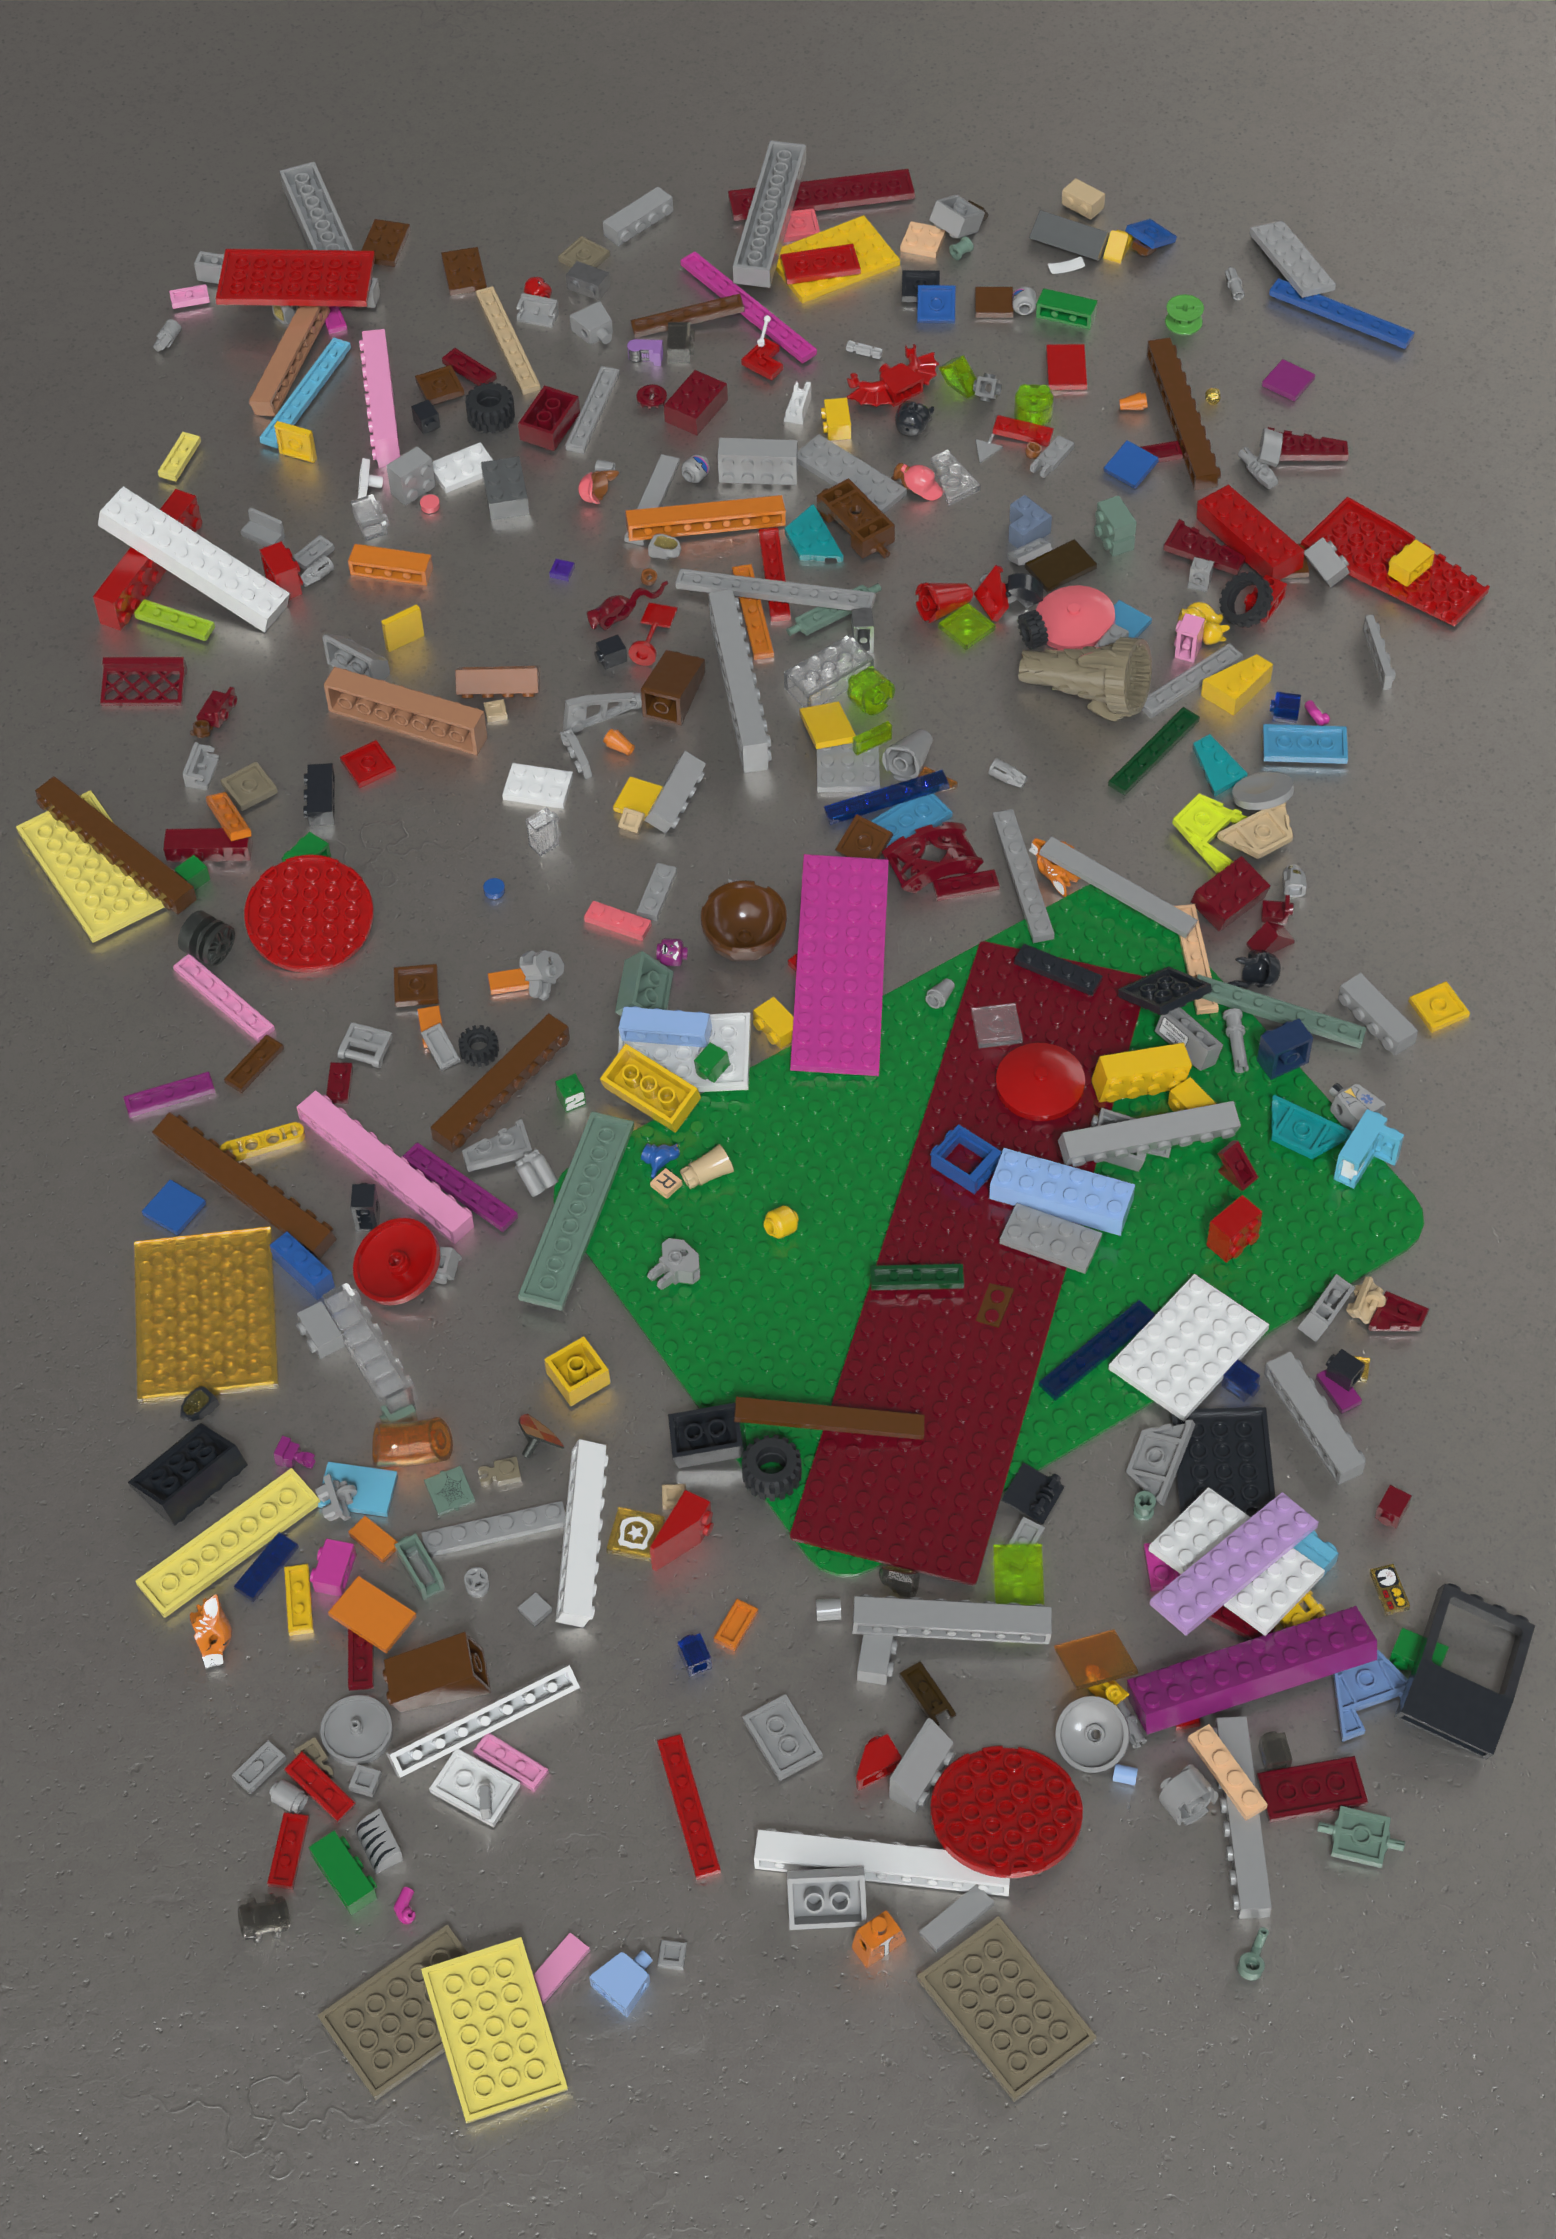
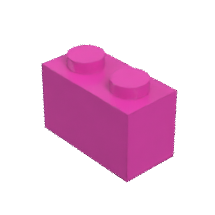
[310,1539,357,1597]

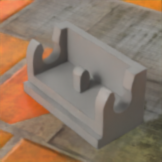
[516,293,559,328]
[182,742,219,790]

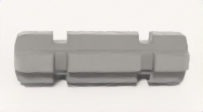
[846,340,883,359]

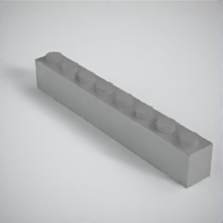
[1058,1101,1241,1167]
[852,1594,1052,1645]
[1212,1716,1272,1919]

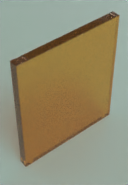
[1054,1629,1138,1690]

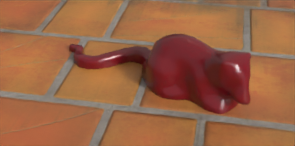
[586,581,668,630]

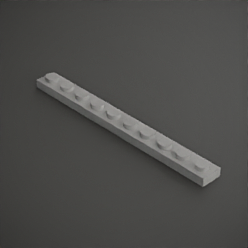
[675,569,875,611]

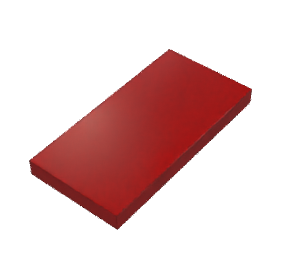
[780,244,861,285]

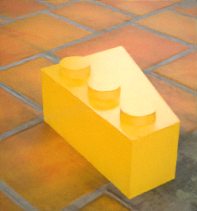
[1201,654,1273,716]

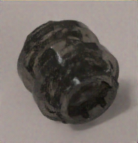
[238,1893,290,1943]

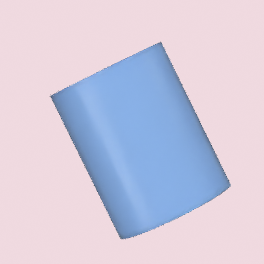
[1113,1764,1138,1786]

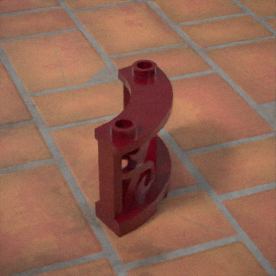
[882,822,984,894]

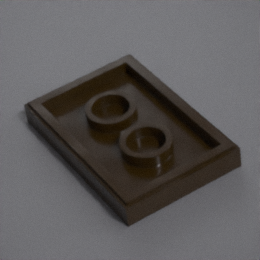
[1025,539,1097,593]

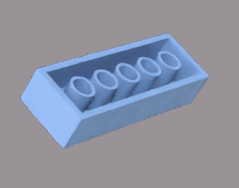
[989,1148,1135,1236]

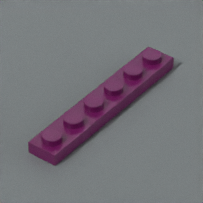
[402,1142,518,1232]

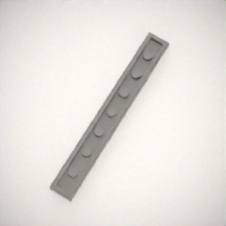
[1039,836,1198,939]

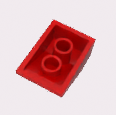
[650,1490,714,1571]

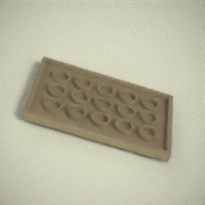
[917,1916,1097,2102]
[317,1925,469,2101]

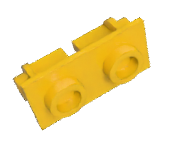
[1083,1666,1129,1705]

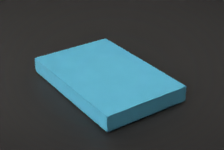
[318,1462,398,1517]

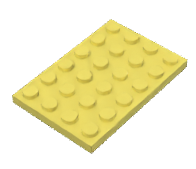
[421,1937,568,2124]

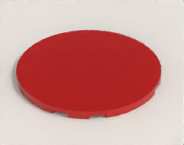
[244,855,374,973]
[930,1745,1083,1878]

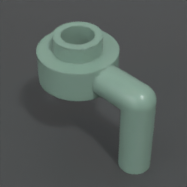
[1237,1927,1269,1980]

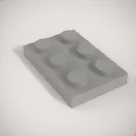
[742,1694,823,1781]

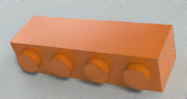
[348,544,433,586]

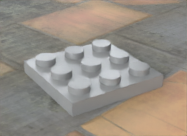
[817,738,880,792]

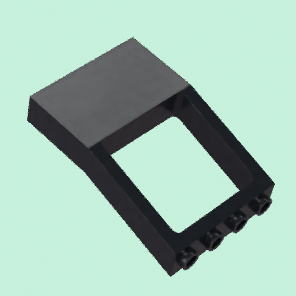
[1394,1583,1535,1759]

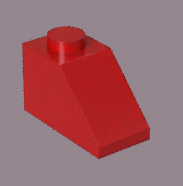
[856,1733,902,1791]

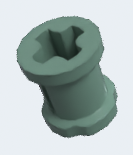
[949,236,974,260]
[1133,1491,1156,1521]

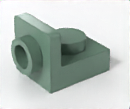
[379,1404,419,1435]

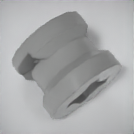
[464,1567,490,1598]

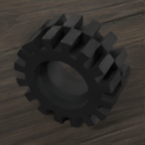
[1017,610,1048,650]
[458,1025,499,1067]

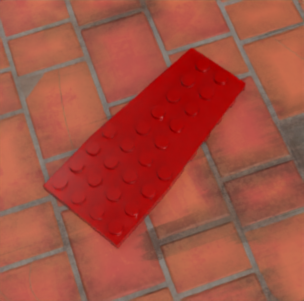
[1301,496,1490,626]

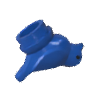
[641,1143,680,1179]

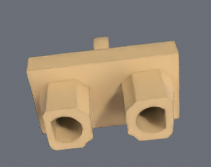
[1346,1276,1386,1324]

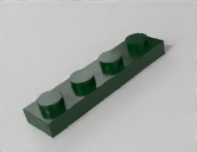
[871,1264,964,1290]

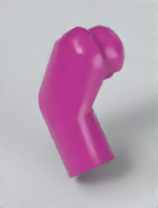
[1304,700,1330,726]
[394,1887,416,1924]

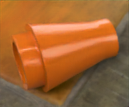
[1119,391,1148,411]
[603,729,635,756]

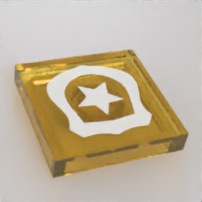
[606,1507,665,1562]

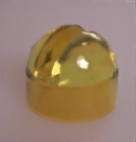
[1205,388,1221,405]

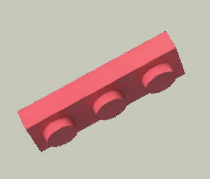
[584,901,652,941]

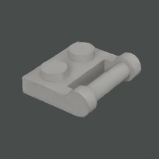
[338,1022,393,1068]

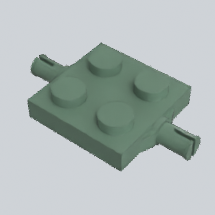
[1317,1806,1405,1868]

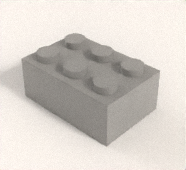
[787,1867,867,1930]

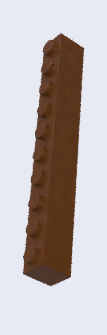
[1147,337,1221,491]
[35,776,197,915]
[152,1112,337,1260]

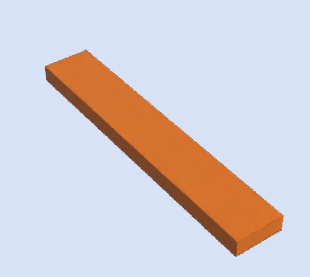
[732,564,774,660]

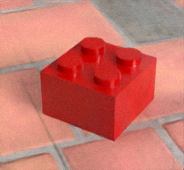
[259,541,303,599]
[1207,1195,1262,1263]

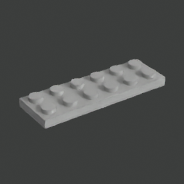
[1249,221,1336,298]
[798,434,907,514]

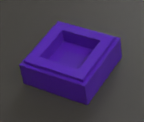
[549,559,575,582]

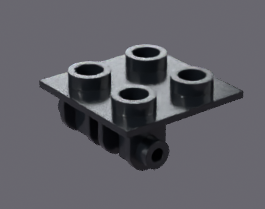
[1001,1463,1065,1524]

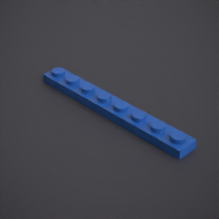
[1269,278,1415,349]

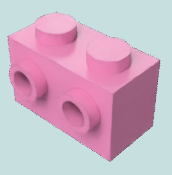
[1174,613,1205,663]

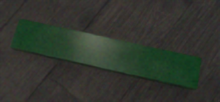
[1108,707,1200,796]

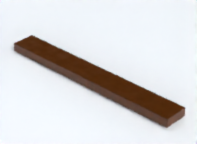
[734,1397,924,1440]

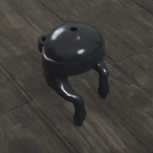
[895,401,934,437]
[1228,950,1281,989]

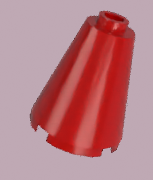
[915,582,973,623]

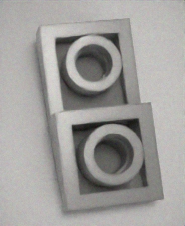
[1258,428,1283,467]

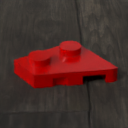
[974,565,1009,622]

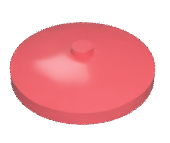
[1036,585,1116,650]

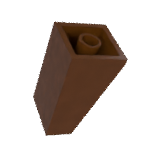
[641,650,705,726]
[383,1632,491,1712]

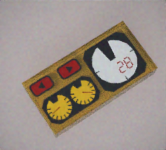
[1370,1564,1410,1616]

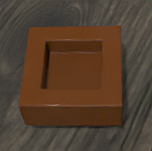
[1131,239,1157,256]

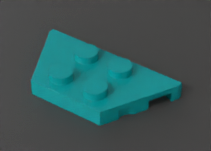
[785,504,843,562]
[1271,1095,1352,1159]

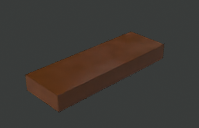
[224,1034,284,1093]

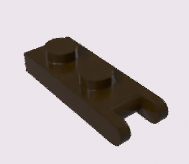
[899,1661,956,1726]

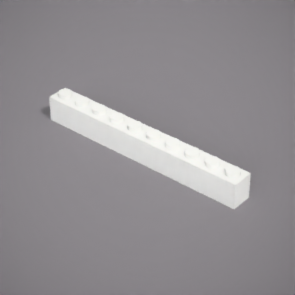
[754,1828,1010,1896]

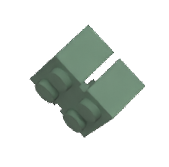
[1094,495,1137,557]

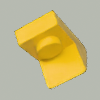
[1103,229,1134,263]

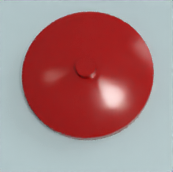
[996,1043,1085,1121]
[353,1218,440,1305]

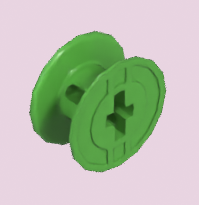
[1165,294,1204,335]

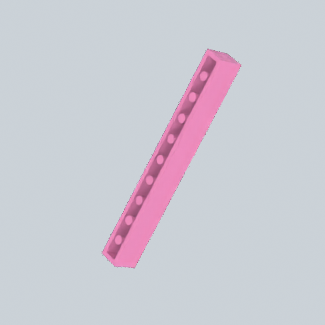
[296,1090,474,1244]

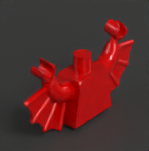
[847,344,939,407]

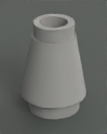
[926,979,955,1009]

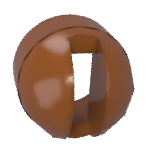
[1025,442,1042,459]
[641,568,657,586]

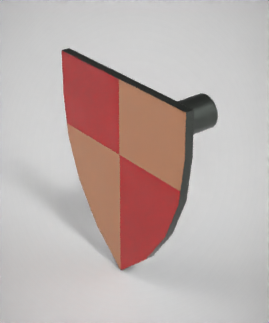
[518,1414,564,1458]

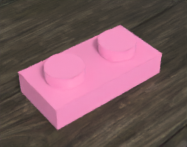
[169,284,210,309]

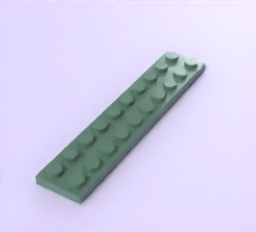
[518,1111,634,1311]

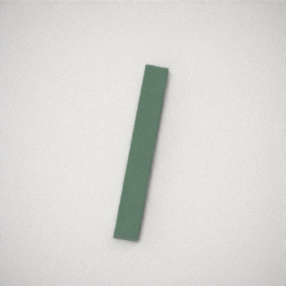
[1197,974,1366,1049]

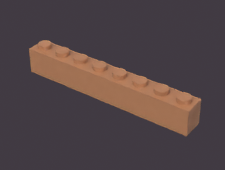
[249,306,330,416]

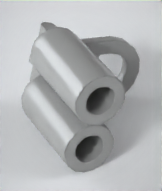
[515,1149,558,1197]

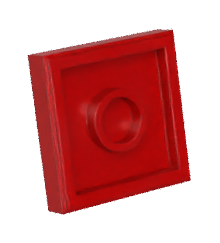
[340,740,396,788]

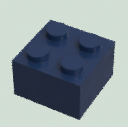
[1257,1019,1313,1080]

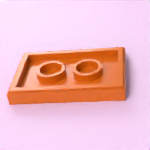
[328,1576,417,1654]

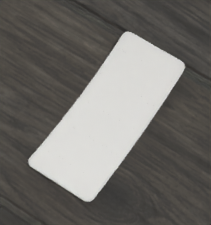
[1048,256,1085,274]

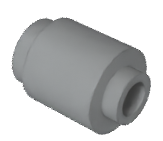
[269,1779,309,1814]

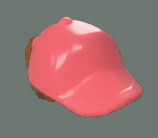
[891,463,943,501]
[578,470,619,504]

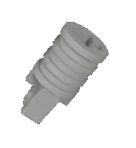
[153,319,182,352]
[300,555,334,587]
[989,758,1028,788]

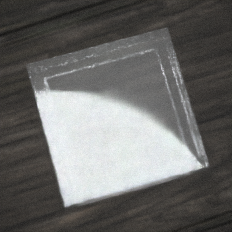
[972,1003,1023,1048]

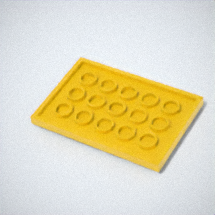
[775,215,900,303]

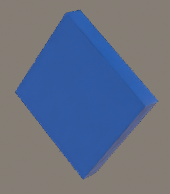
[1125,219,1177,249]
[917,285,956,324]
[1104,440,1159,489]
[142,1180,206,1236]

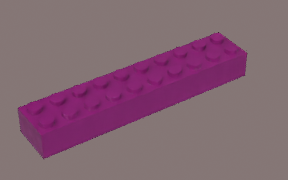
[1127,1606,1377,1735]

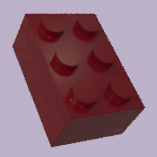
[664,370,728,436]
[518,385,580,451]
[1191,856,1271,932]

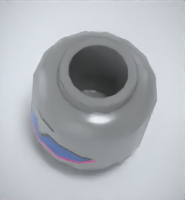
[1012,287,1037,315]
[682,454,710,483]

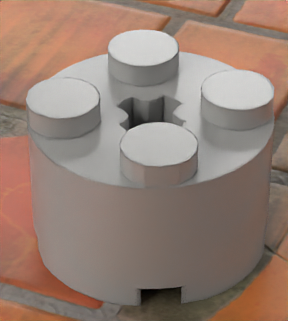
[1159,1764,1218,1825]

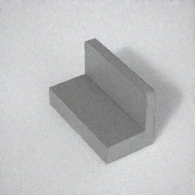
[241,507,285,547]

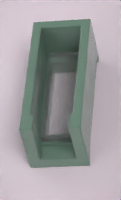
[394,1533,445,1600]

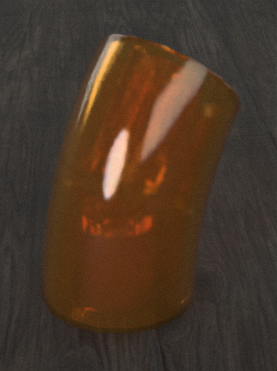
[372,1417,453,1468]

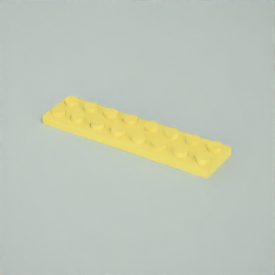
[135,1468,320,1618]

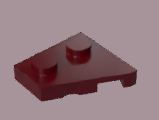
[1368,1291,1429,1331]

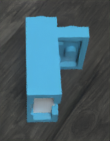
[1334,1109,1404,1189]

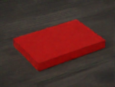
[1046,344,1087,390]

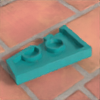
[1193,734,1248,797]

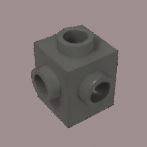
[973,373,1002,402]

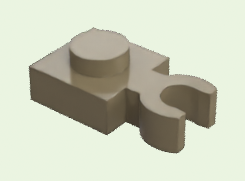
[478,1456,521,1486]
[293,1737,333,1778]

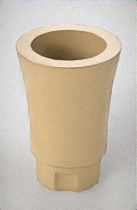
[680,1144,734,1189]

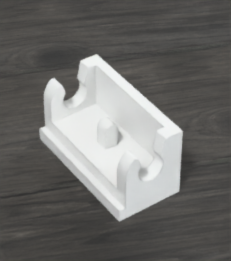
[784,382,811,425]

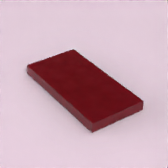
[1256,1756,1368,1823]

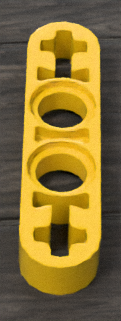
[219,1122,305,1161]

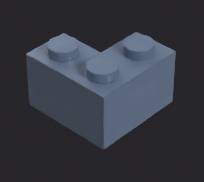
[1009,495,1052,548]

